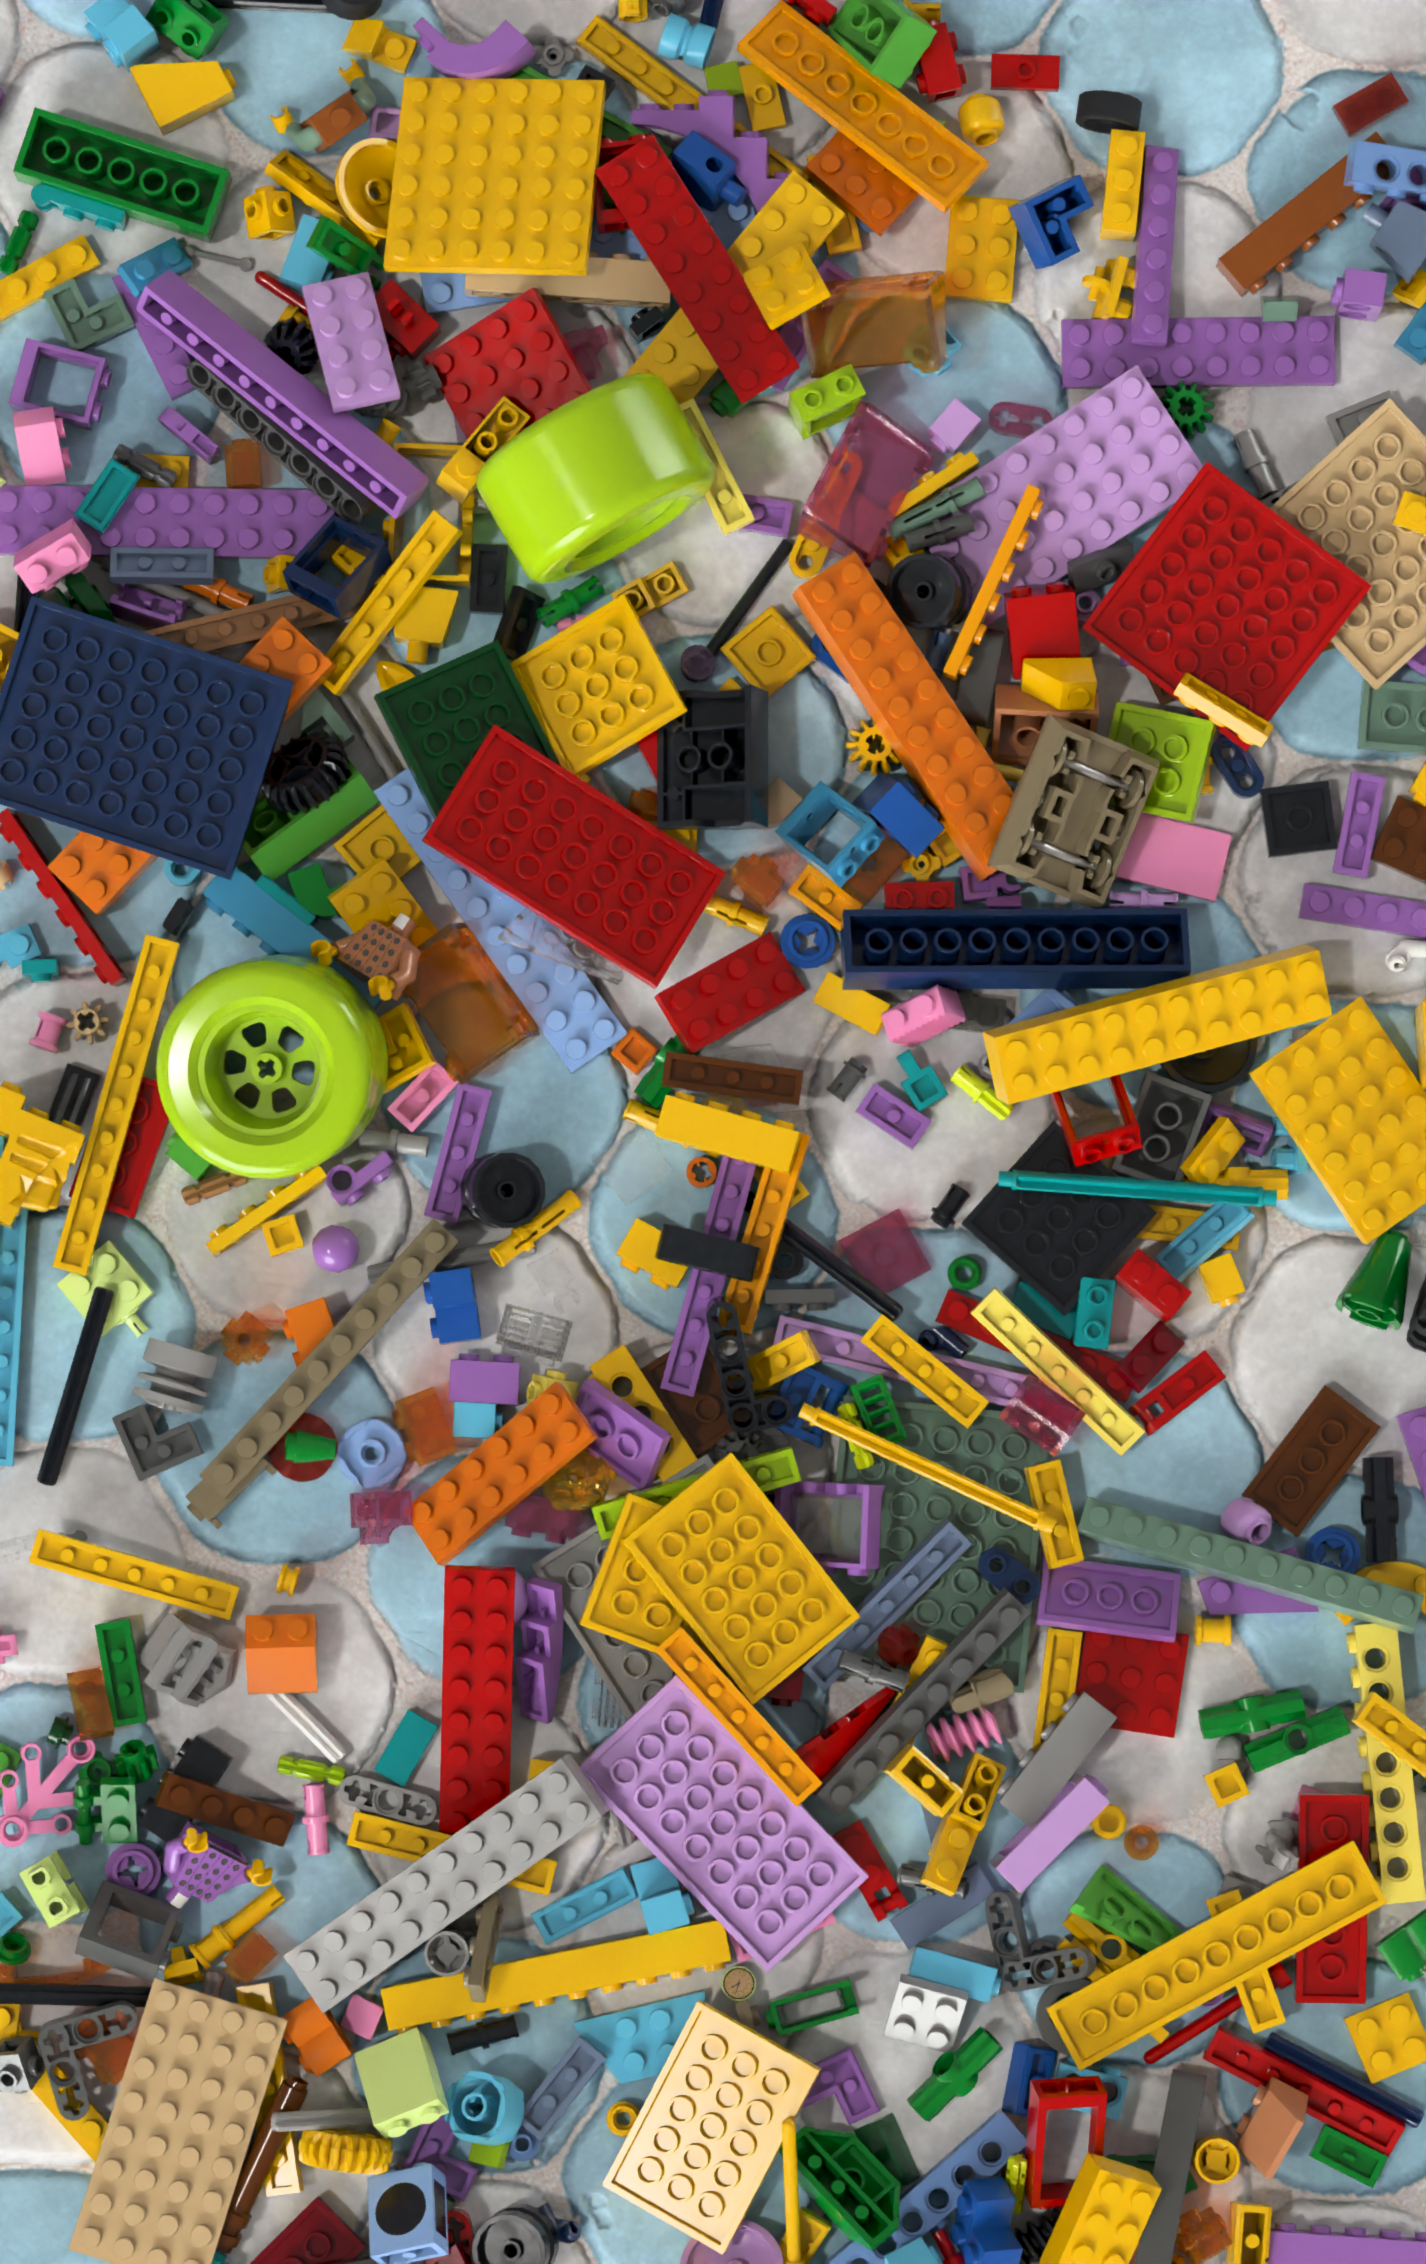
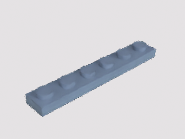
[800,1518,972,1692]

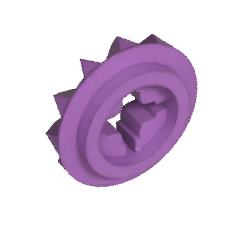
[105,1843,161,1895]

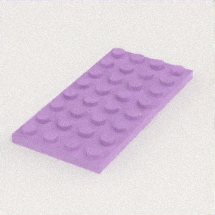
[925,365,1203,627]
[578,1674,869,1973]

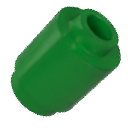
[709,378,754,418]

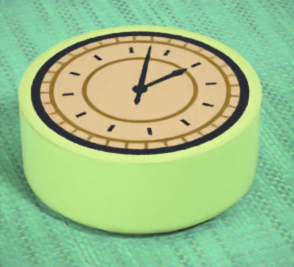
[721,1965,756,2001]

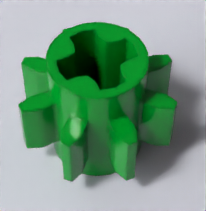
[114,1740,159,1783]

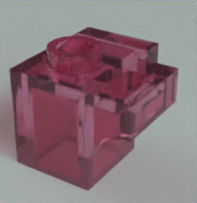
[563,324,608,381]
[350,1490,413,1545]

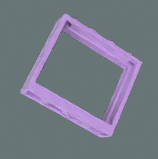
[989,1773,1110,1894]

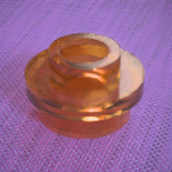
[1124,1825,1159,1860]

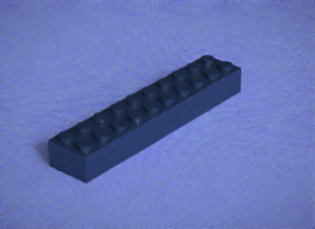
[840,908,1191,990]

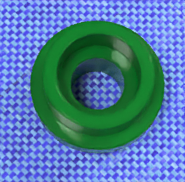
[947,1256,982,1291]
[0,1932,31,1965]

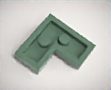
[43,278,135,352]

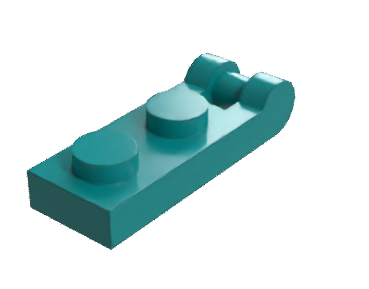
[31,184,129,232]

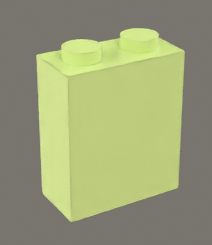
[354,2027,449,2139]

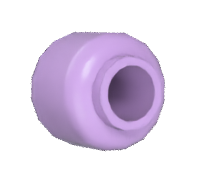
[1220,1497,1272,1546]

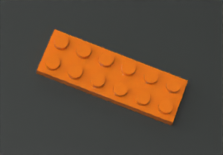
[403,1381,598,1566]

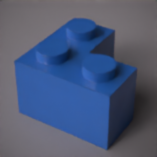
[1008,175,1094,270]
[851,774,944,858]
[423,1267,482,1345]
[950,2177,1023,2264]

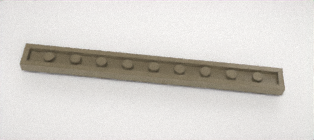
[199,1218,460,1499]

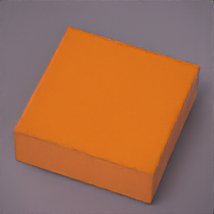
[611,1027,659,1076]

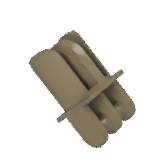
[949,1665,1014,1714]

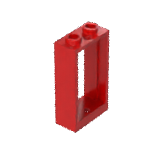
[1050,1074,1142,1167]
[1025,2076,1108,2209]

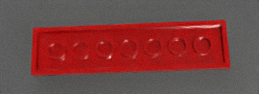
[595,134,800,404]
[439,1565,515,1835]

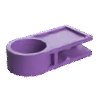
[157,406,221,465]

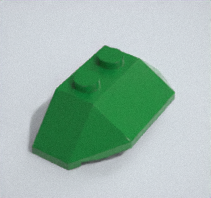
[779,2126,901,2251]

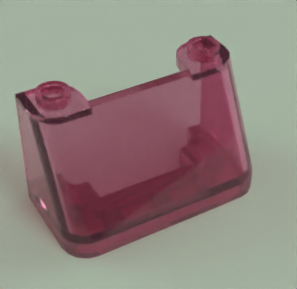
[796,400,935,569]

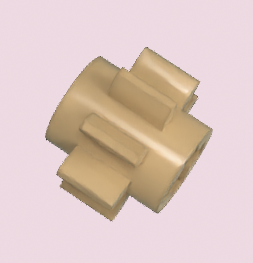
[66,1001,110,1045]

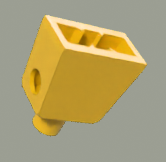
[394,586,460,665]

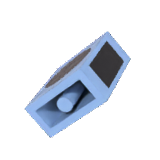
[367,2162,449,2264]

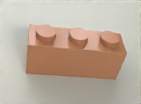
[990,684,1099,765]

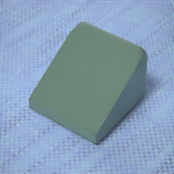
[1260,295,1298,322]

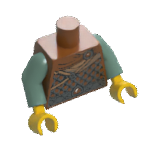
[270,59,376,154]

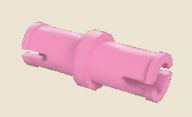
[302,1783,330,1855]

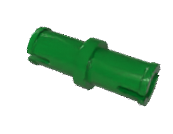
[536,575,605,629]

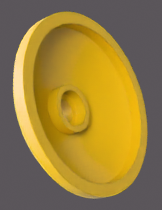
[335,138,397,238]

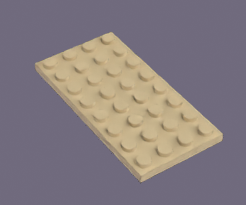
[68,1978,289,2264]

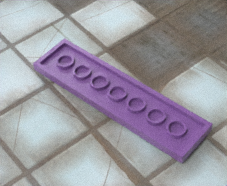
[1061,316,1335,389]

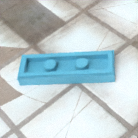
[1153,1203,1255,1282]
[531,1866,639,1945]

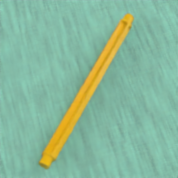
[798,1403,1057,1535]

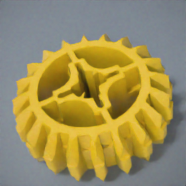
[298,2128,393,2175]

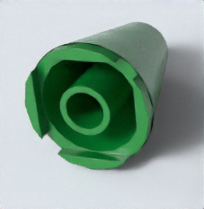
[1335,1230,1412,1330]

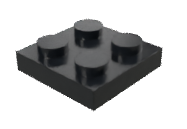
[1259,781,1338,858]

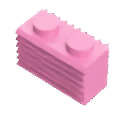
[881,984,966,1048]

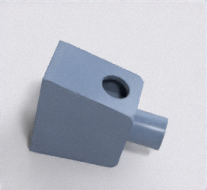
[1362,200,1426,283]

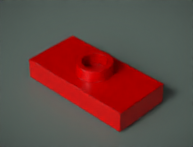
[990,54,1060,92]

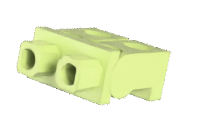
[19,1850,90,1928]

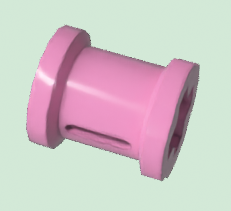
[28,1011,68,1054]

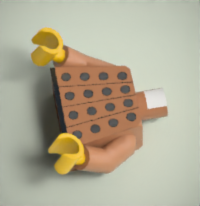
[310,912,420,1001]

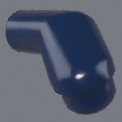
[918,1327,970,1359]
[537,2202,582,2244]

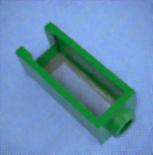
[764,1977,859,2036]

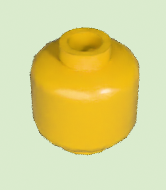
[958,93,1005,147]

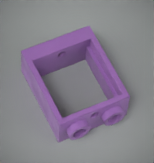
[9,338,112,430]

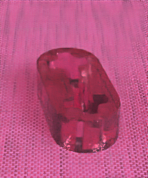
[988,402,1053,439]

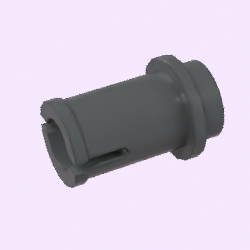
[827,1057,868,1102]

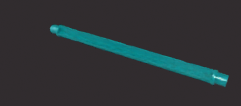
[998,1169,1277,1208]

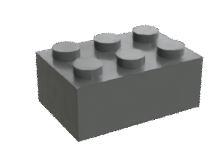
[1109,1072,1212,1182]

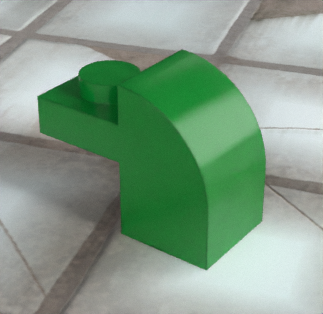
[287,863,345,920]

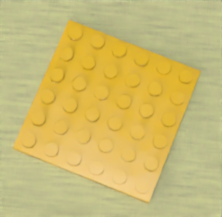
[383,77,607,276]

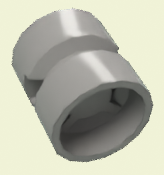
[424,1928,470,1977]

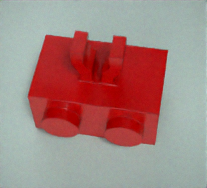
[375,279,441,361]

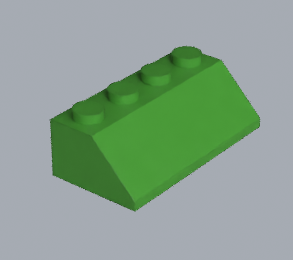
[242,760,379,881]

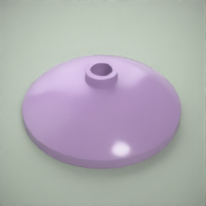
[680,2219,784,2264]

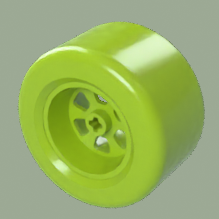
[476,373,715,584]
[156,954,388,1179]

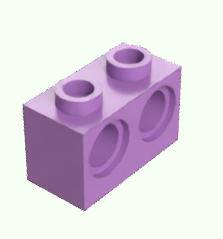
[1330,268,1387,322]

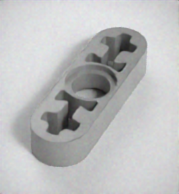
[339,1775,438,1826]

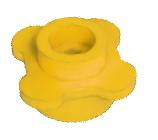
[902,847,942,882]

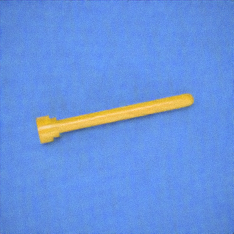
[782,2118,807,2264]

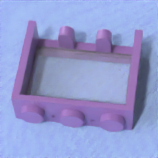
[774,1481,886,1576]

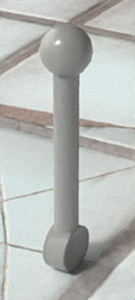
[183,245,252,272]

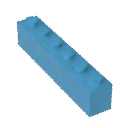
[202,867,384,1011]

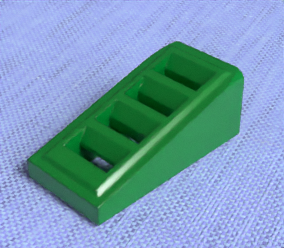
[849,1373,908,1444]

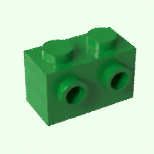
[145,0,231,60]

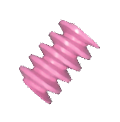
[926,1706,1003,1764]

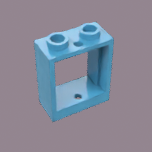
[775,781,886,888]

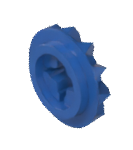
[780,914,835,969]
[1305,1527,1360,1574]

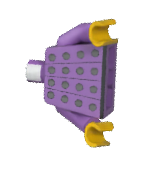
[163,1821,273,1909]

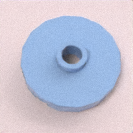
[337,1419,406,1488]

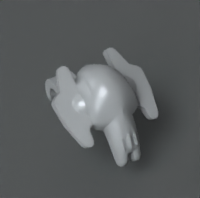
[1255,1817,1300,1870]

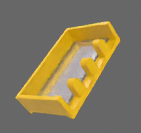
[383,442,475,587]

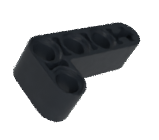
[706,1296,792,1433]

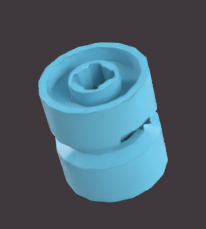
[657,13,716,70]

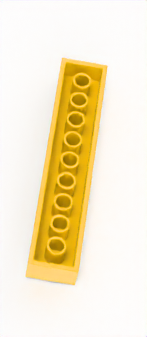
[983,944,1332,1105]

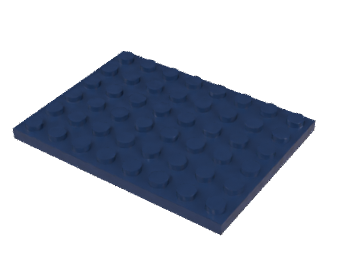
[0,596,296,880]

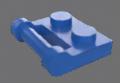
[769,1367,850,1449]

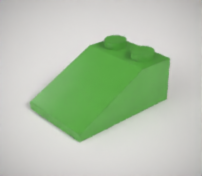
[826,0,937,89]

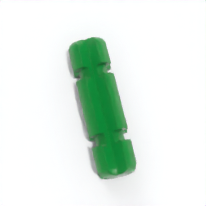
[0,210,39,275]

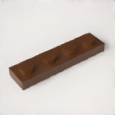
[661,1051,804,1106]
[154,1770,296,1847]

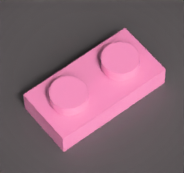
[387,1061,459,1134]

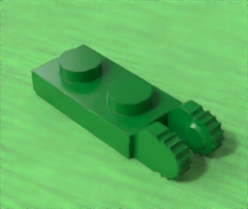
[306,216,385,290]

